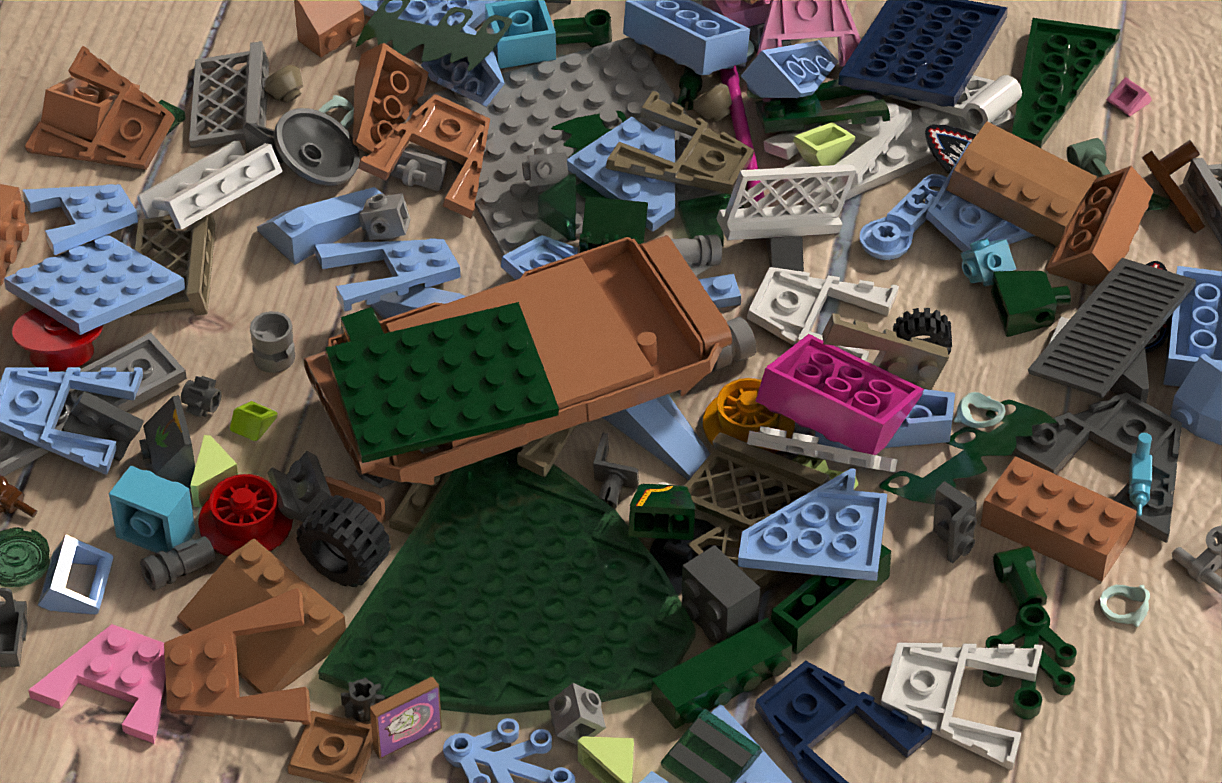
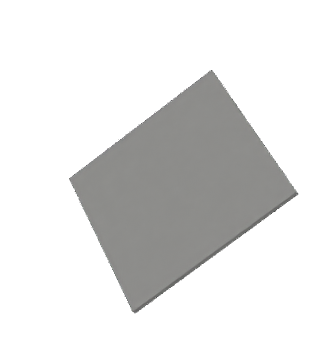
[417,37,724,256]

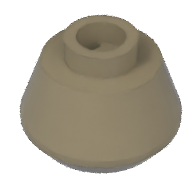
[264,65,303,103]
[693,83,732,122]

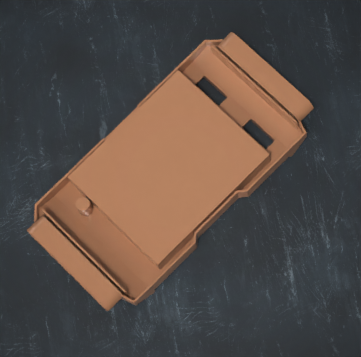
[303,235,732,485]

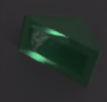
[538,174,576,240]

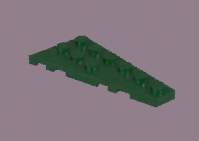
[1012,18,1120,148]

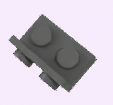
[62,391,144,461]
[267,451,331,522]
[933,481,977,563]

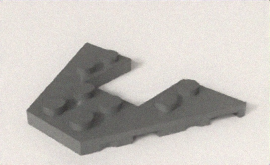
[1011,392,1182,543]

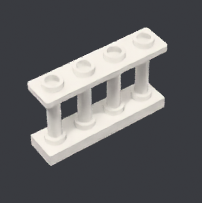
[137,141,283,230]

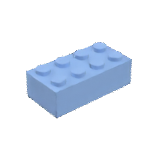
[623,0,750,75]
[1163,266,1222,387]

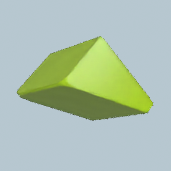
[230,401,278,441]

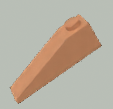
[353,43,429,154]

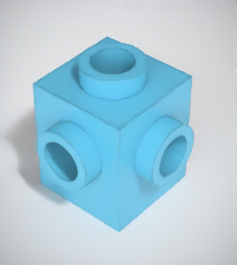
[960,238,1016,286]

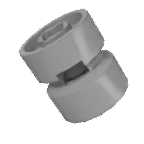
[250,311,295,373]
[712,317,757,371]

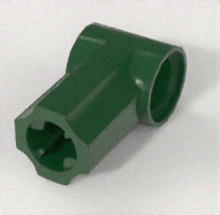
[553,9,612,48]
[993,546,1047,611]

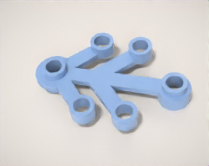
[443,718,575,783]

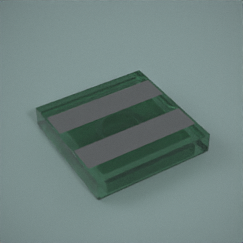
[660,709,762,783]

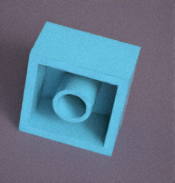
[485,0,556,69]
[109,465,196,553]

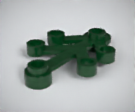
[982,604,1077,720]

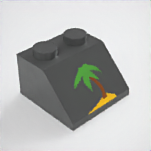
[139,395,195,489]

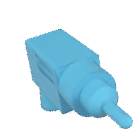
[1129,433,1152,516]

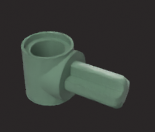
[1066,138,1110,179]

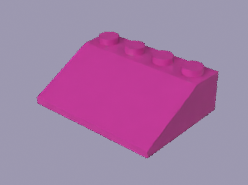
[756,334,924,455]

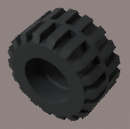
[296,495,391,587]

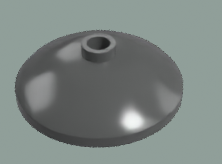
[274,108,360,186]

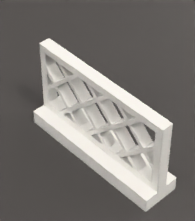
[716,164,857,240]

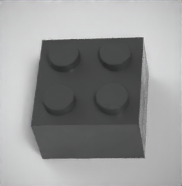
[681,545,760,644]

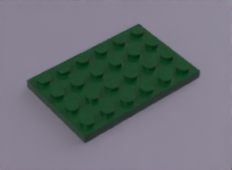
[325,302,559,463]

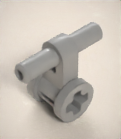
[1172,526,1222,594]

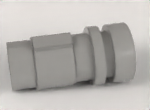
[671,234,722,267]

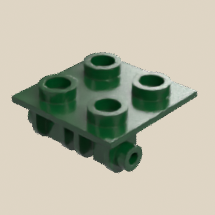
[579,196,648,253]

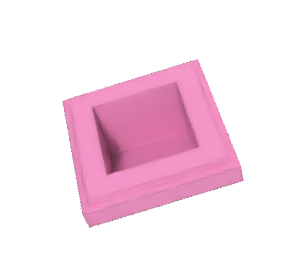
[1106,77,1152,117]

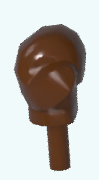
[0,475,37,518]

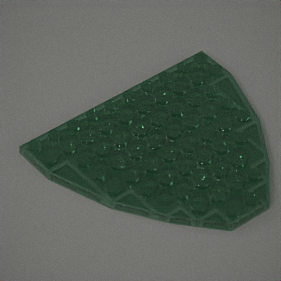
[318,446,696,715]

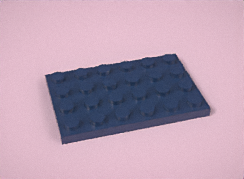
[838,0,1008,107]

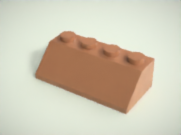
[1046,166,1154,286]

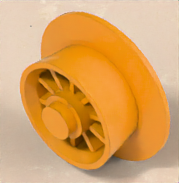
[703,378,795,454]

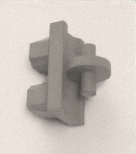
[389,147,447,191]

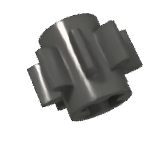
[181,376,222,417]
[341,678,385,722]

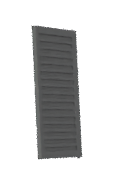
[1028,258,1196,398]

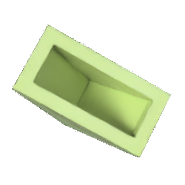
[793,122,856,166]
[190,435,238,508]
[577,736,634,783]

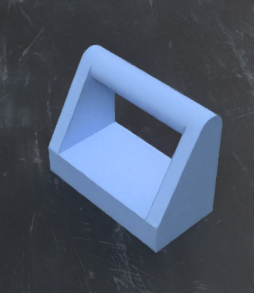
[38,535,114,615]

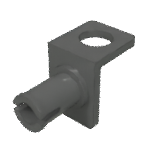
[593,433,639,510]

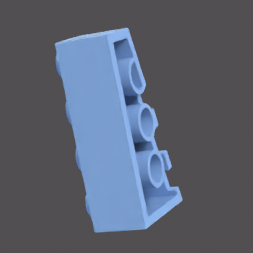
[815,389,955,451]

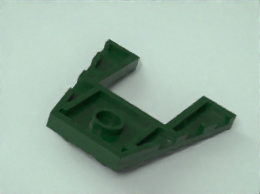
[755,79,890,133]

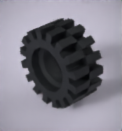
[893,308,952,355]

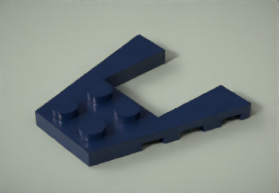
[755,660,933,783]

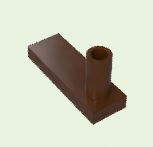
[1142,140,1205,233]

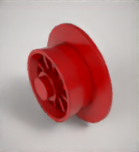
[12,308,104,371]
[198,474,293,556]

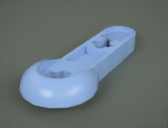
[860,174,947,260]

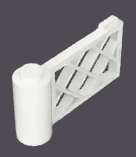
[889,75,1022,130]

